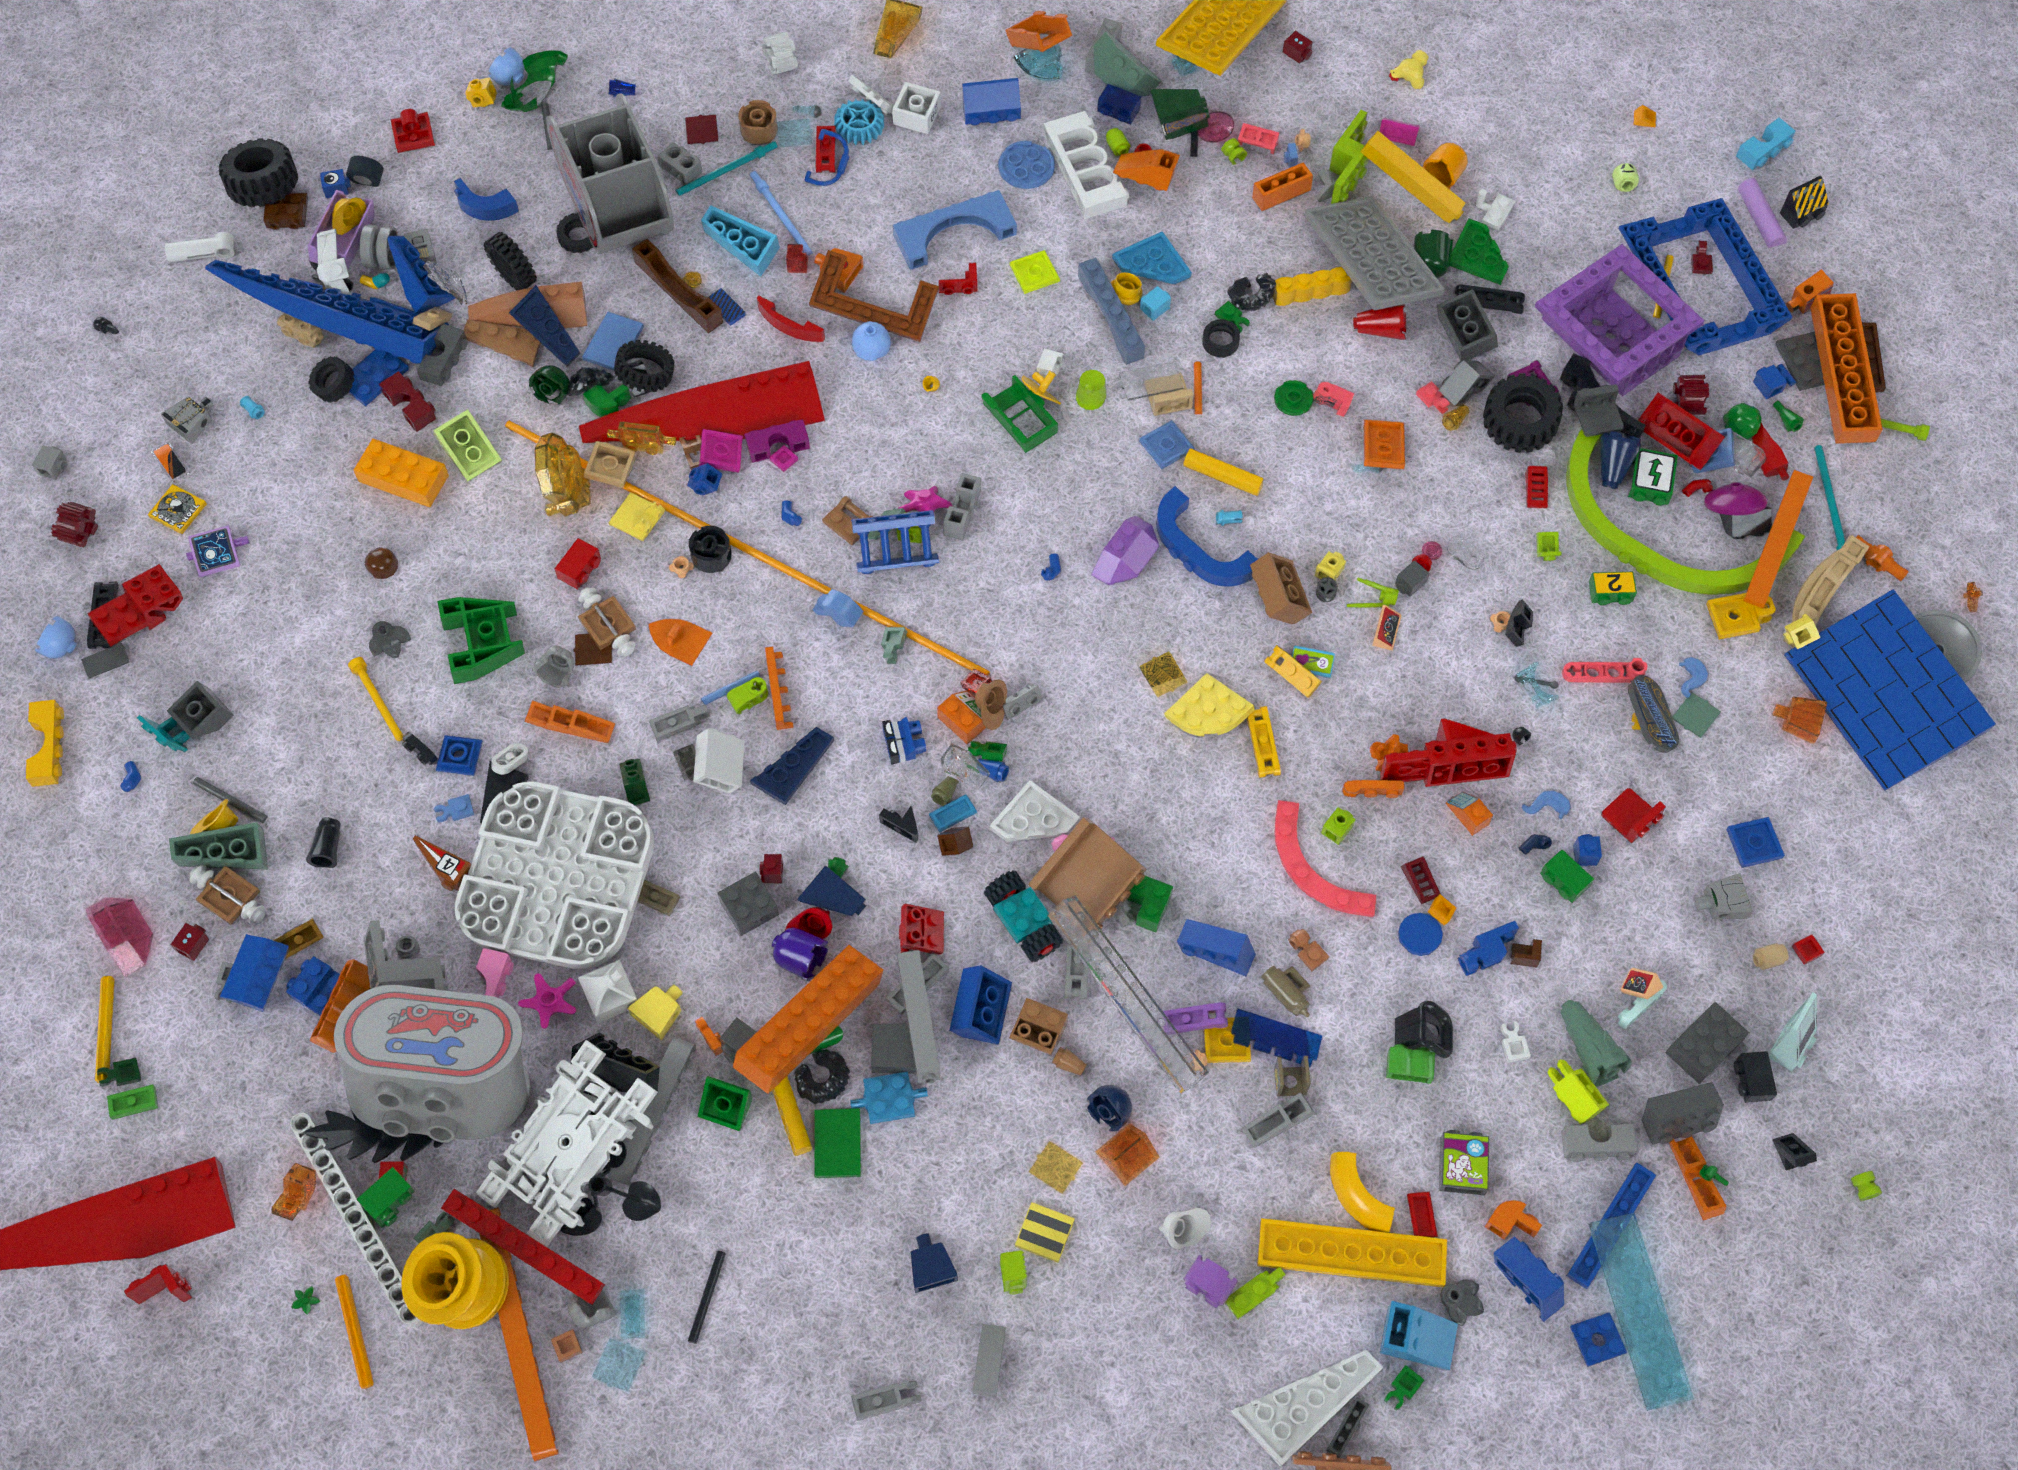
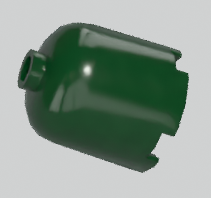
[1414,230,1453,278]

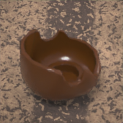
[364,547,398,579]

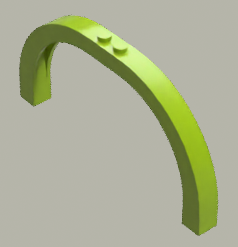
[1566,429,1806,595]

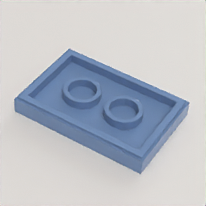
[582,312,644,371]

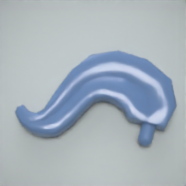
[1679,657,1708,698]
[1522,791,1571,819]

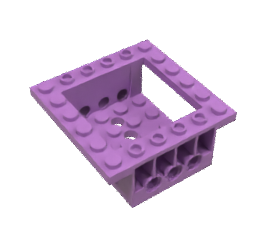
[1535,244,1705,397]

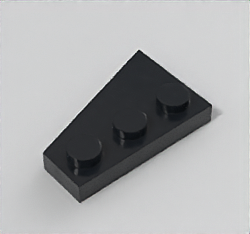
[480,761,529,824]

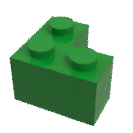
[1127,876,1173,933]
[356,1167,415,1228]

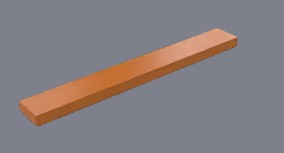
[1743,470,1813,608]

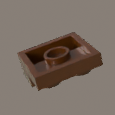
[263,193,308,230]

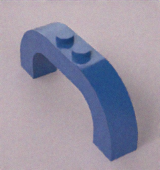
[1156,486,1258,587]

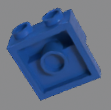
[286,956,340,1016]

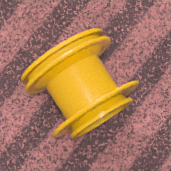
[401,1232,509,1330]

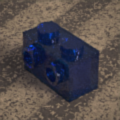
[1097,84,1141,125]

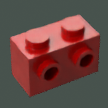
[554,538,601,590]

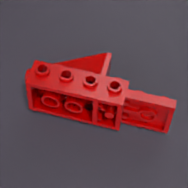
[1380,718,1517,787]

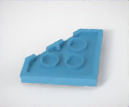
[1112,231,1192,285]

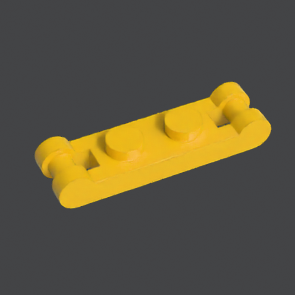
[1246,706,1281,778]

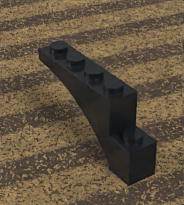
[1560,353,1646,438]

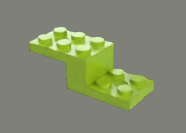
[1329,109,1369,204]

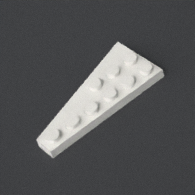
[1230,1350,1383,1467]

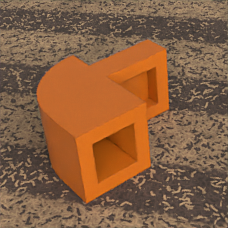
[1484,1200,1542,1240]

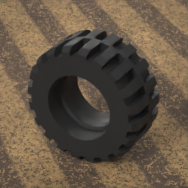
[218,138,298,207]
[1483,373,1563,453]

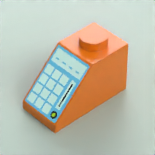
[1446,792,1493,836]

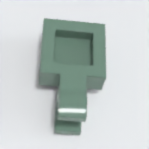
[881,627,907,664]
[413,1211,455,1244]

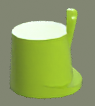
[1076,370,1107,410]

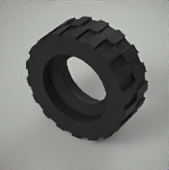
[556,213,593,253]
[308,356,355,403]

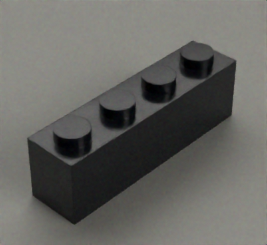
[571,1032,660,1093]

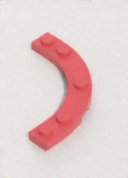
[1274,800,1376,917]

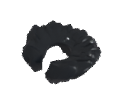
[1227,272,1276,311]
[567,367,615,396]
[794,1049,850,1104]

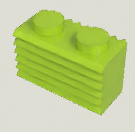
[1000,1250,1027,1295]

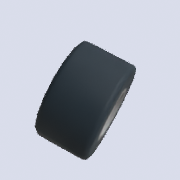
[346,155,384,187]

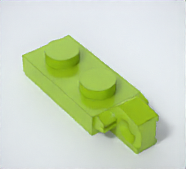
[1225,1267,1286,1320]

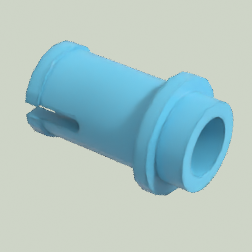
[240,396,265,419]
[1216,510,1243,526]

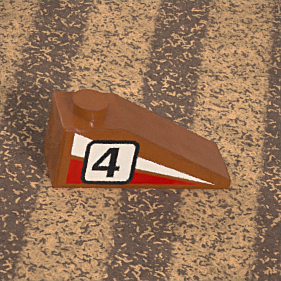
[413,835,471,891]

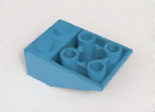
[1380,1301,1458,1371]

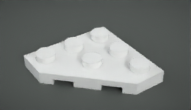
[989,780,1080,842]

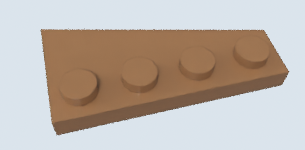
[464,319,541,367]

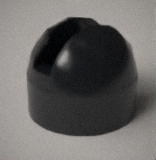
[1512,727,1531,745]

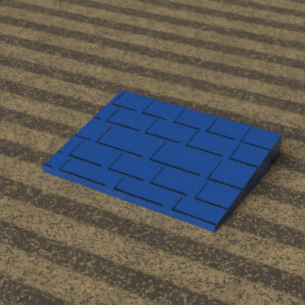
[1784,589,1996,790]

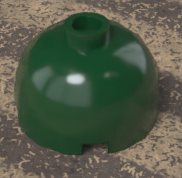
[529,365,569,405]

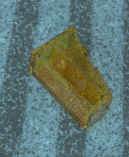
[873,0,923,58]

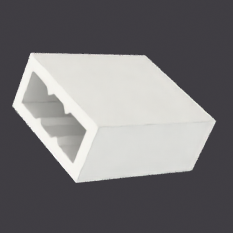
[693,728,744,793]

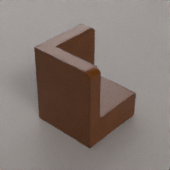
[937,826,973,856]
[1510,939,1542,968]

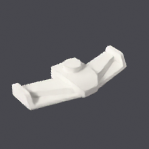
[316,229,352,295]

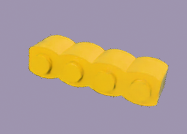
[1273,266,1352,306]

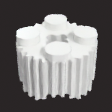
[761,32,798,75]

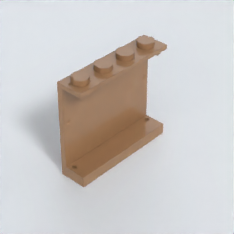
[1028,817,1147,936]

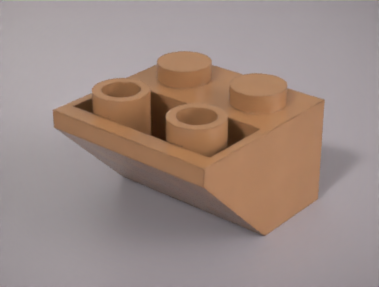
[1009,998,1068,1055]

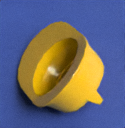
[332,197,366,235]
[190,799,238,834]

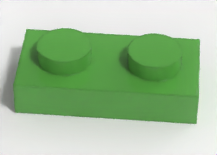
[107,1084,158,1120]

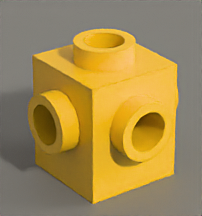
[465,77,497,108]

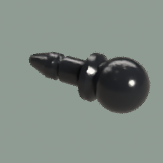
[93,317,119,334]

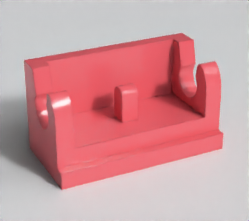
[1238,123,1279,154]

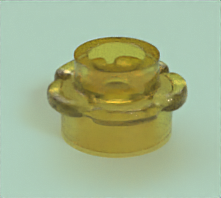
[683,272,702,288]

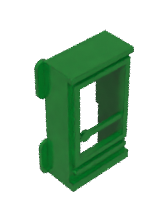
[981,375,1058,453]

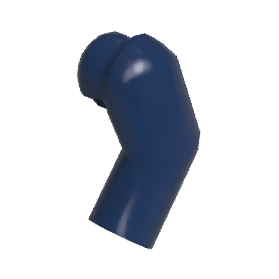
[1519,834,1552,855]

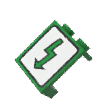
[1628,448,1678,506]

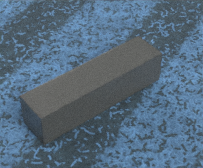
[1326,1396,1370,1458]

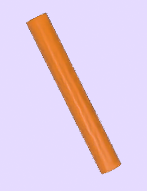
[1194,361,1202,414]

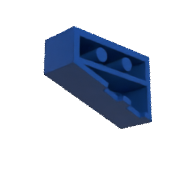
[1493,1236,1565,1322]

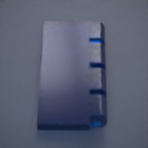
[1231,1008,1322,1067]

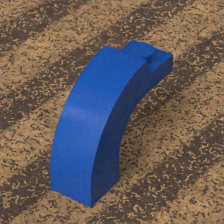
[454,178,519,221]

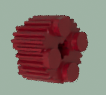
[1673,375,1709,415]
[51,501,98,548]

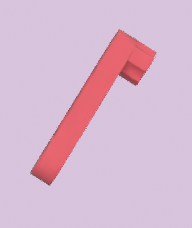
[1562,658,1648,683]

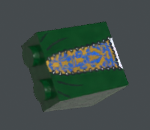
[1150,89,1210,140]

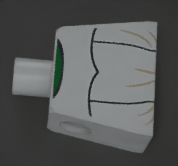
[1695,873,1753,919]

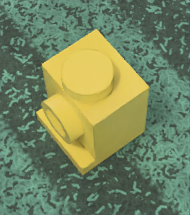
[1314,551,1346,581]
[1783,614,1820,649]

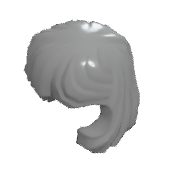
[532,645,574,688]
[568,1289,616,1328]

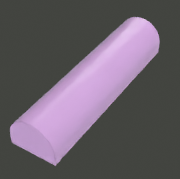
[1738,178,1787,248]

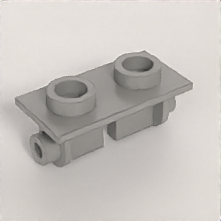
[1002,684,1042,720]

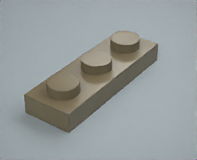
[637,880,680,916]

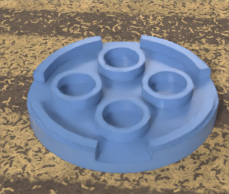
[998,141,1055,189]

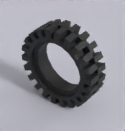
[483,232,537,291]

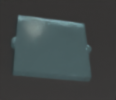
[776,119,813,147]
[592,1338,645,1392]

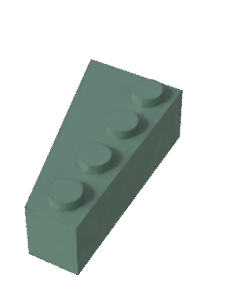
[169,822,268,870]

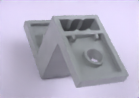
[364,920,448,991]

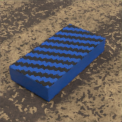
[708,288,746,326]

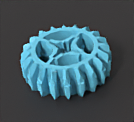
[834,98,885,146]

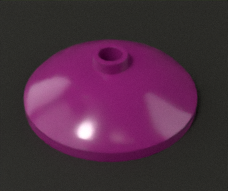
[1704,482,1768,515]

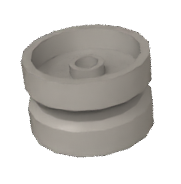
[360,224,398,270]

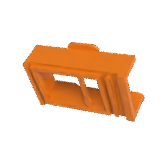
[1005,11,1073,52]

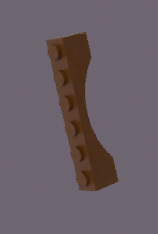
[632,239,723,334]

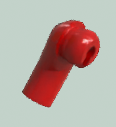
[1682,479,1713,497]

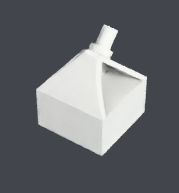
[578,960,637,1024]

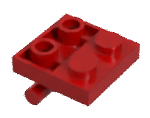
[899,903,944,954]

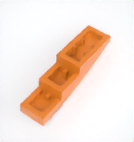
[524,700,615,743]

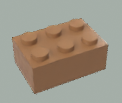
[1250,552,1312,624]

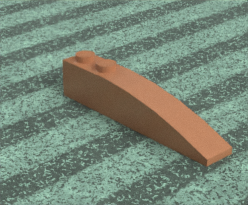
[468,281,587,329]

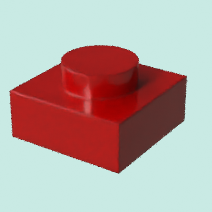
[1792,934,1825,965]

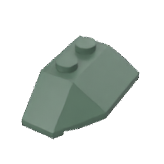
[1094,31,1162,99]

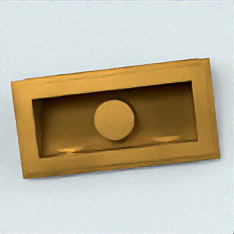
[273,917,324,959]

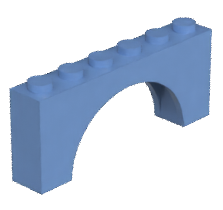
[893,190,1017,270]

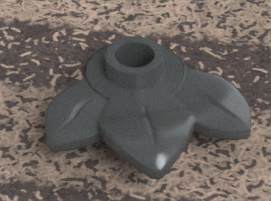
[369,621,411,658]
[1440,1279,1484,1326]

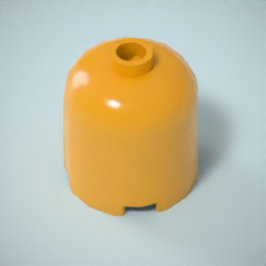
[1422,143,1468,189]

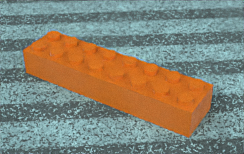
[1810,293,1883,444]
[733,945,884,1094]

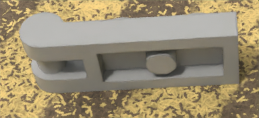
[1064,937,1090,999]

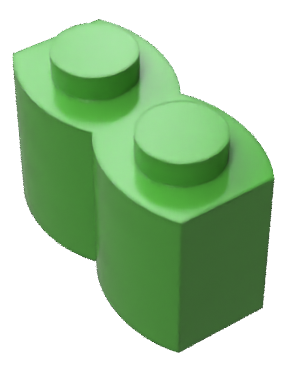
[1386,1044,1435,1084]

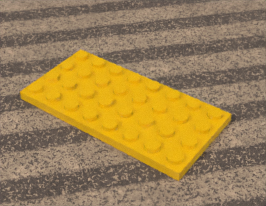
[1156,0,1287,76]

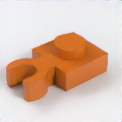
[695,1017,723,1056]

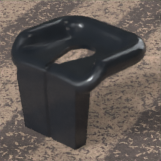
[1394,1001,1453,1058]

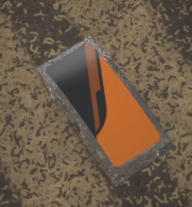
[151,442,190,483]

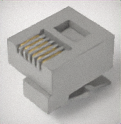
[403,229,437,265]

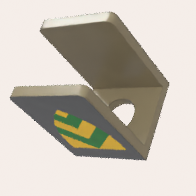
[1274,1056,1311,1097]

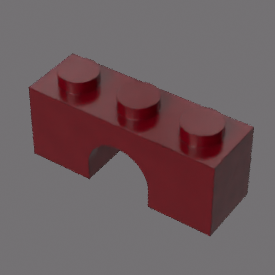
[379,371,436,432]

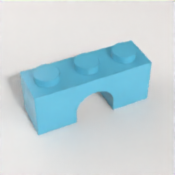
[1736,117,1796,170]

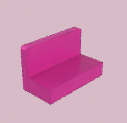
[1379,118,1420,146]

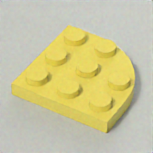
[1164,673,1254,737]

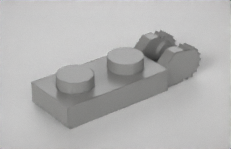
[851,1380,922,1421]

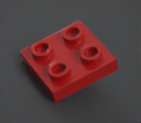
[390,109,435,153]

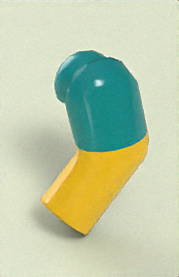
[360,273,390,289]

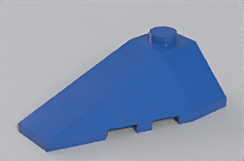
[387,236,456,313]

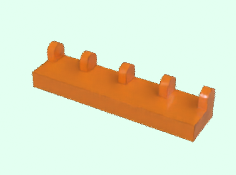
[765,646,794,730]

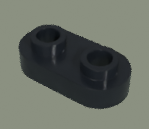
[402,731,438,765]

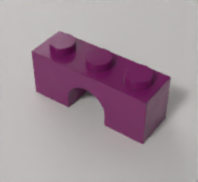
[745,419,810,463]

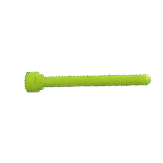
[1880,418,1930,441]

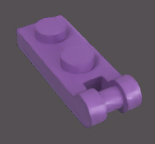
[1163,1002,1228,1035]

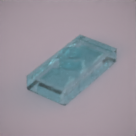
[620,1289,645,1339]

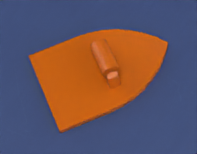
[648,619,713,666]

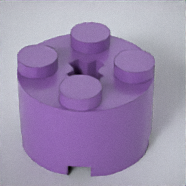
[1184,1255,1238,1309]

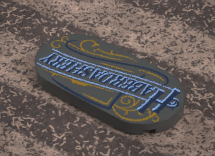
[1628,675,1679,753]

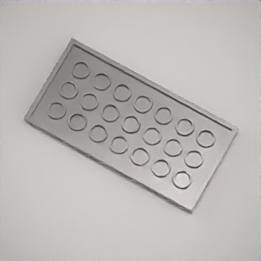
[1304,196,1445,310]

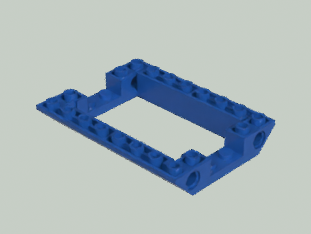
[1618,198,1793,355]

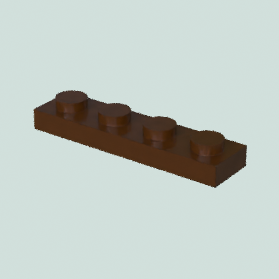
[1862,322,1886,392]

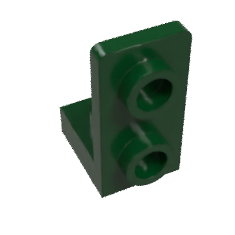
[619,759,650,805]

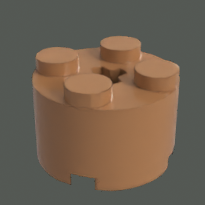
[738,100,778,144]

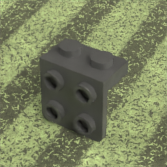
[1573,384,1624,437]

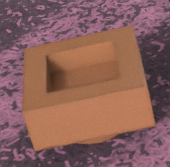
[551,1329,583,1363]

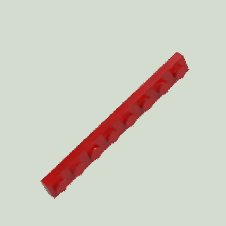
[441,1189,606,1305]

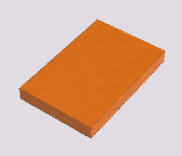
[1364,419,1405,469]

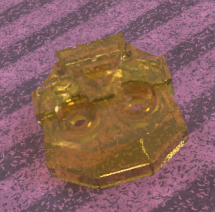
[535,433,591,517]

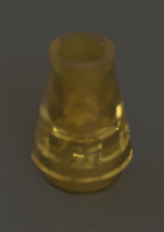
[1442,404,1470,431]

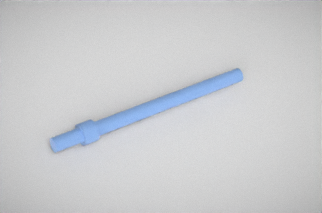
[750,171,813,257]

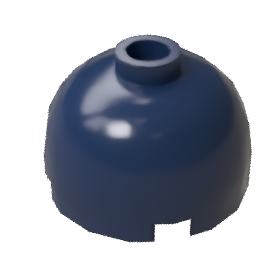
[1087,1085,1133,1132]

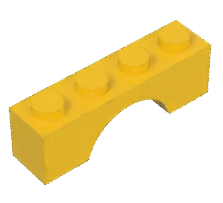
[26,699,64,787]

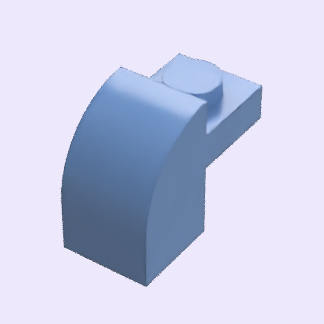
[812,589,864,627]

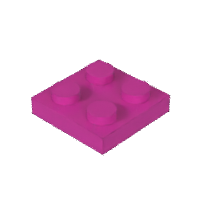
[699,429,743,473]

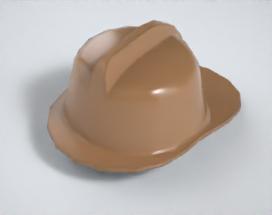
[975,679,1007,730]

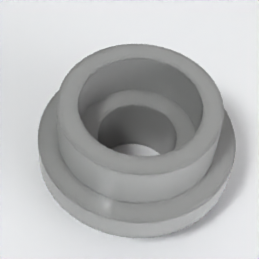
[396,936,419,958]

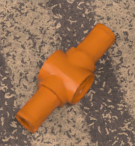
[1856,535,1909,582]

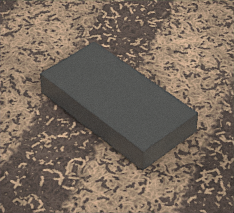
[81,643,130,679]

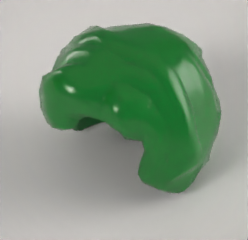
[1723,403,1762,441]

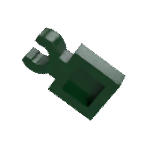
[97,1058,141,1087]

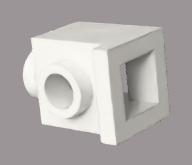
[1037,348,1063,378]

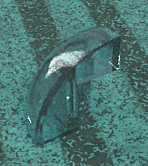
[1013,38,1063,81]

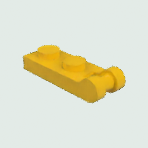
[1264,645,1322,698]

